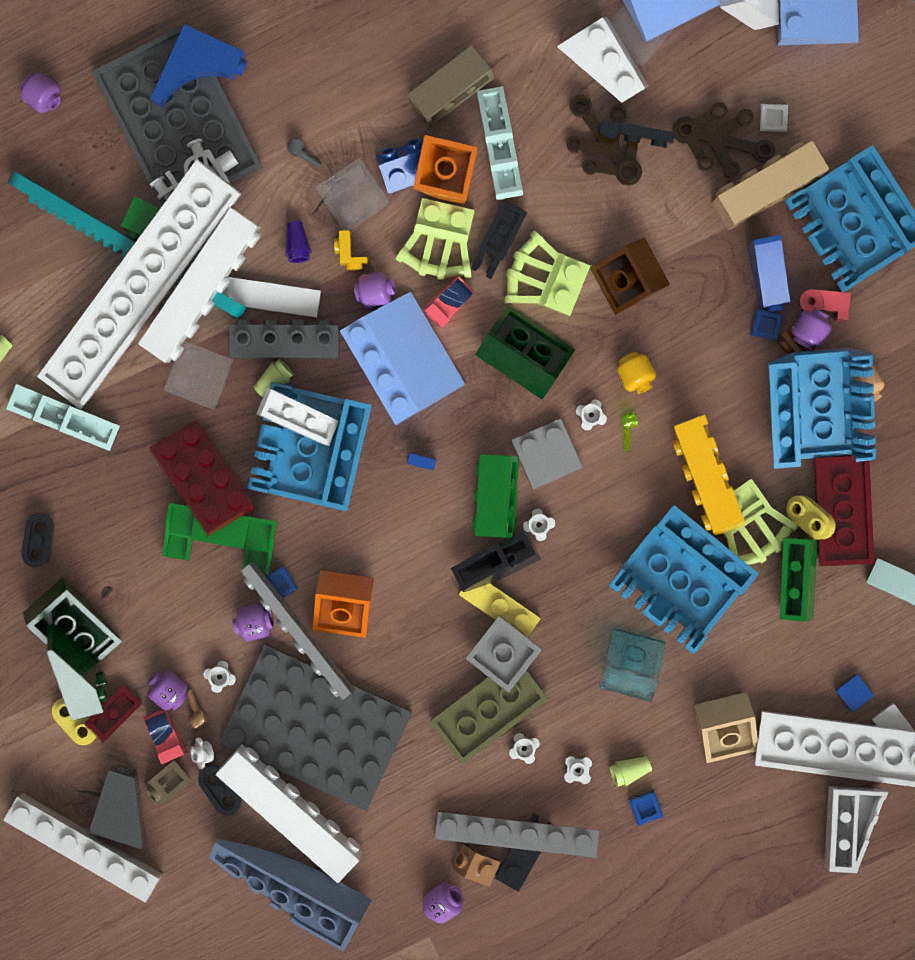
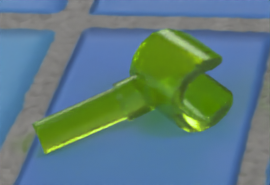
[622,413,639,451]

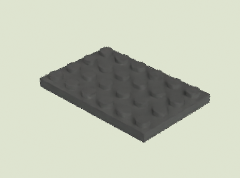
[92,22,263,207]
[219,644,412,811]

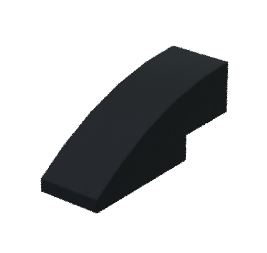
[451,532,541,592]

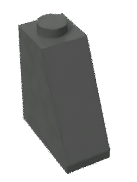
[89,765,146,849]

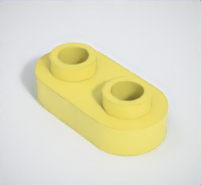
[786,495,835,540]
[52,698,97,745]

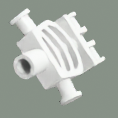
[150,138,238,200]

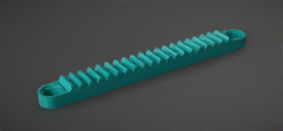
[7,171,247,319]

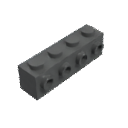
[229,320,340,360]

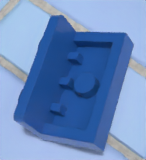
[375,138,423,194]

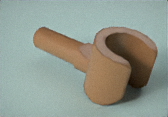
[186,689,207,729]

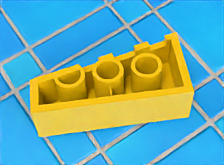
[672,415,745,536]

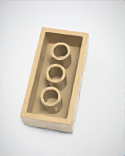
[712,141,829,231]

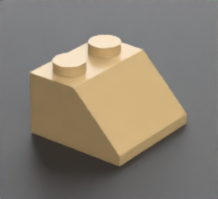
[694,692,758,763]

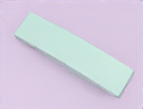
[477,86,523,200]
[5,384,120,451]
[866,558,915,605]

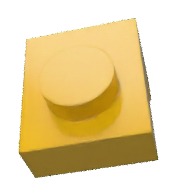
[334,230,368,270]

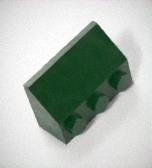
[475,305,575,400]

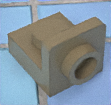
[144,760,191,806]

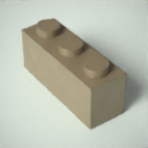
[407,45,494,127]

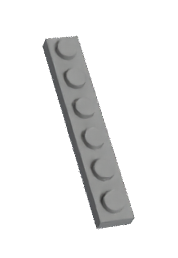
[241,562,355,700]
[435,812,600,858]

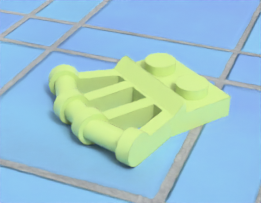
[395,198,475,281]
[504,230,590,317]
[722,479,799,565]

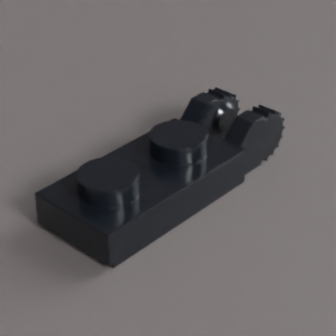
[598,120,675,148]
[471,200,528,279]
[495,813,554,892]

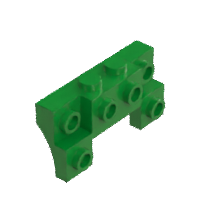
[162,503,278,575]

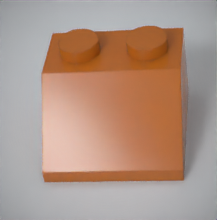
[413,135,478,204]
[312,570,374,638]

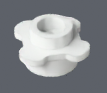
[576,399,607,431]
[523,509,555,541]
[204,661,236,693]
[509,733,540,764]
[190,738,214,770]
[564,756,592,784]

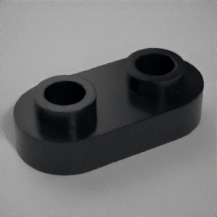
[22,513,54,567]
[198,765,242,816]

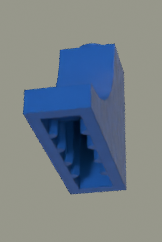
[150,24,248,108]

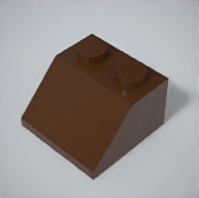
[590,237,670,315]

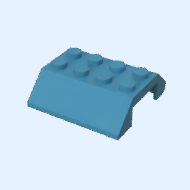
[784,145,915,293]
[768,348,876,469]
[247,382,372,511]
[608,505,759,654]

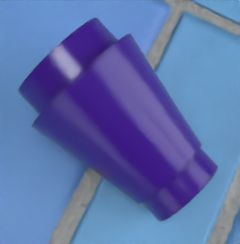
[285,221,312,263]

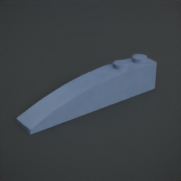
[209,839,372,952]

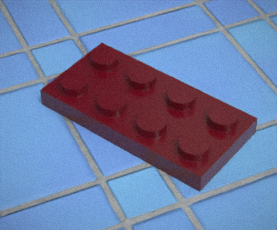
[149,421,254,537]
[814,456,875,566]

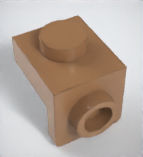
[452,845,501,887]

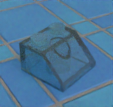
[599,628,666,702]

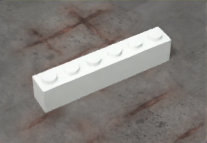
[138,208,261,363]
[216,744,363,883]
[3,793,163,902]

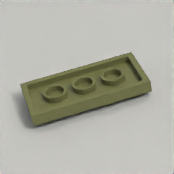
[429,670,548,765]

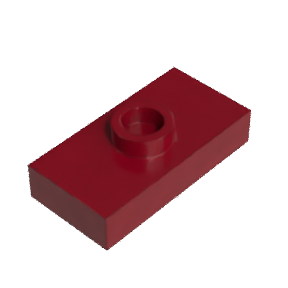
[84,685,142,743]

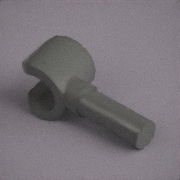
[287,138,321,169]

